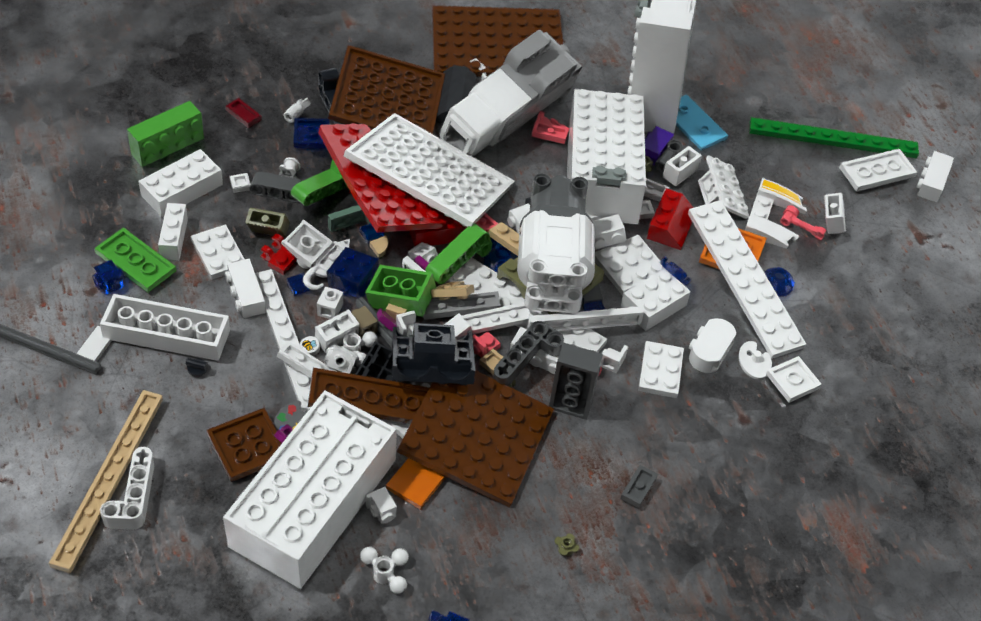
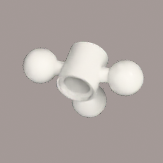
[326,331,378,368]
[360,547,409,594]

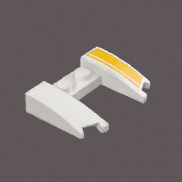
[745,178,807,249]

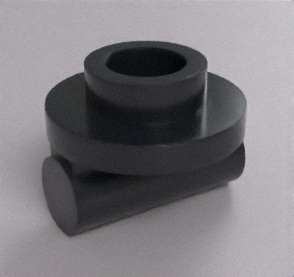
[186,357,208,376]

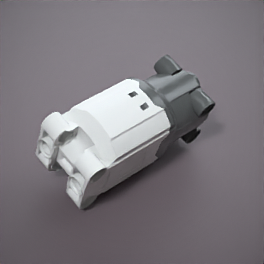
[517,173,595,314]

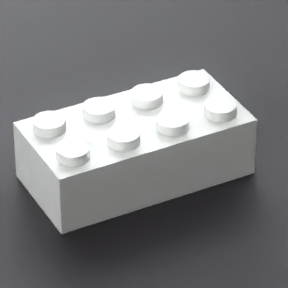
[139,149,223,217]

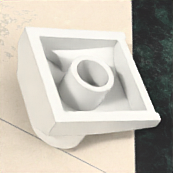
[281,219,333,269]

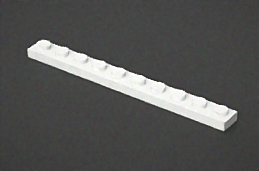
[255,269,311,412]

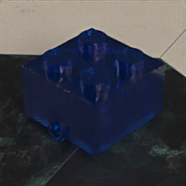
[326,247,379,298]

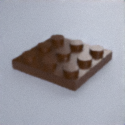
[206,408,282,482]

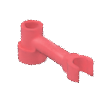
[780,205,826,240]

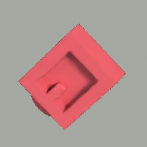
[472,331,501,358]

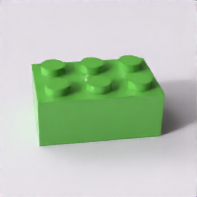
[365,265,436,317]

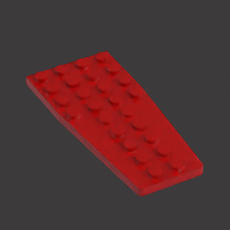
[318,123,444,233]

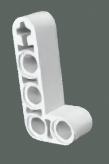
[100,447,154,530]

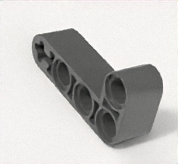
[494,321,564,386]

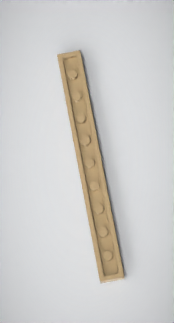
[49,390,163,574]

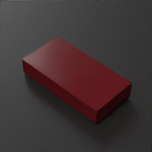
[225,98,262,128]

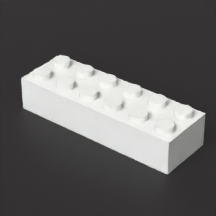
[100,294,230,361]

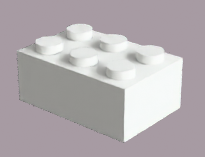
[620,268,691,331]

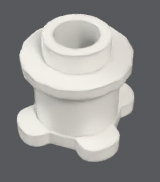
[279,157,301,178]

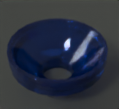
[764,267,795,297]

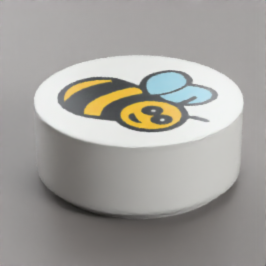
[300,336,320,356]

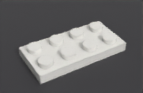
[839,149,917,192]

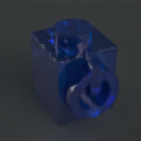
[92,260,125,295]

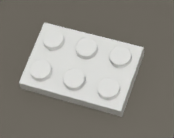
[190,225,245,280]
[638,341,684,398]

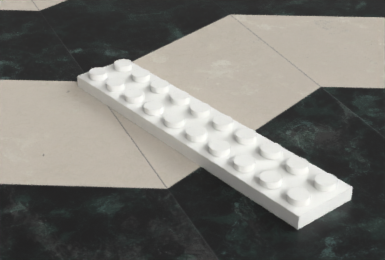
[688,200,806,359]
[445,257,607,353]

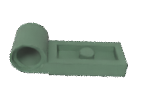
[328,205,372,232]

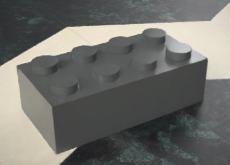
[549,343,603,420]

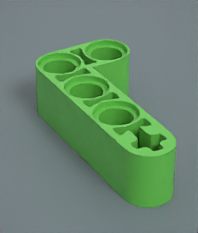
[291,159,348,206]
[425,223,492,285]

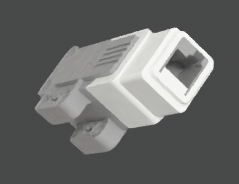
[440,30,583,157]

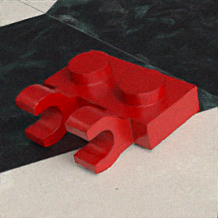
[260,233,297,275]

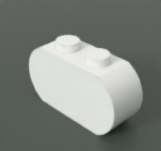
[689,318,736,373]

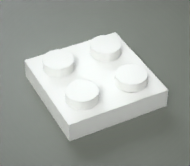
[766,356,822,403]

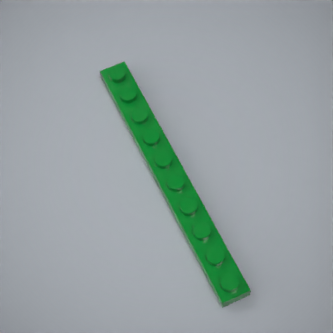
[749,117,919,159]

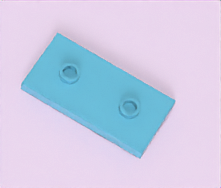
[676,94,728,150]

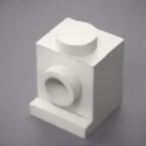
[324,344,357,374]
[366,487,397,524]

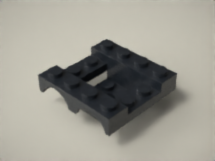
[392,323,475,385]

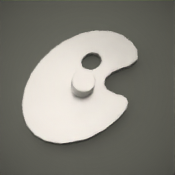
[739,341,772,379]

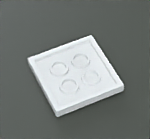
[595,235,667,296]

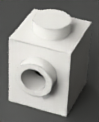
[317,287,343,319]

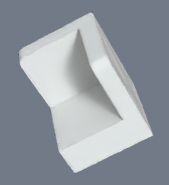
[396,311,416,337]
[601,345,628,373]

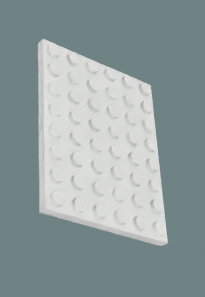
[344,113,515,227]

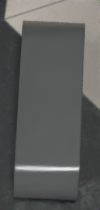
[249,172,302,202]

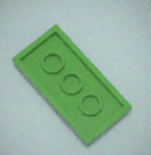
[94,228,176,293]

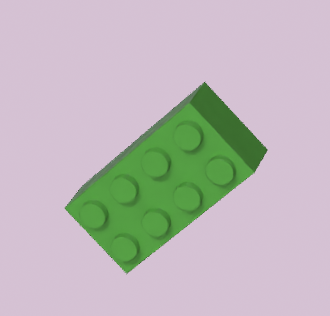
[127,101,204,167]

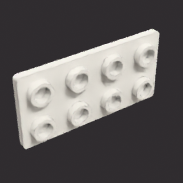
[698,155,749,219]

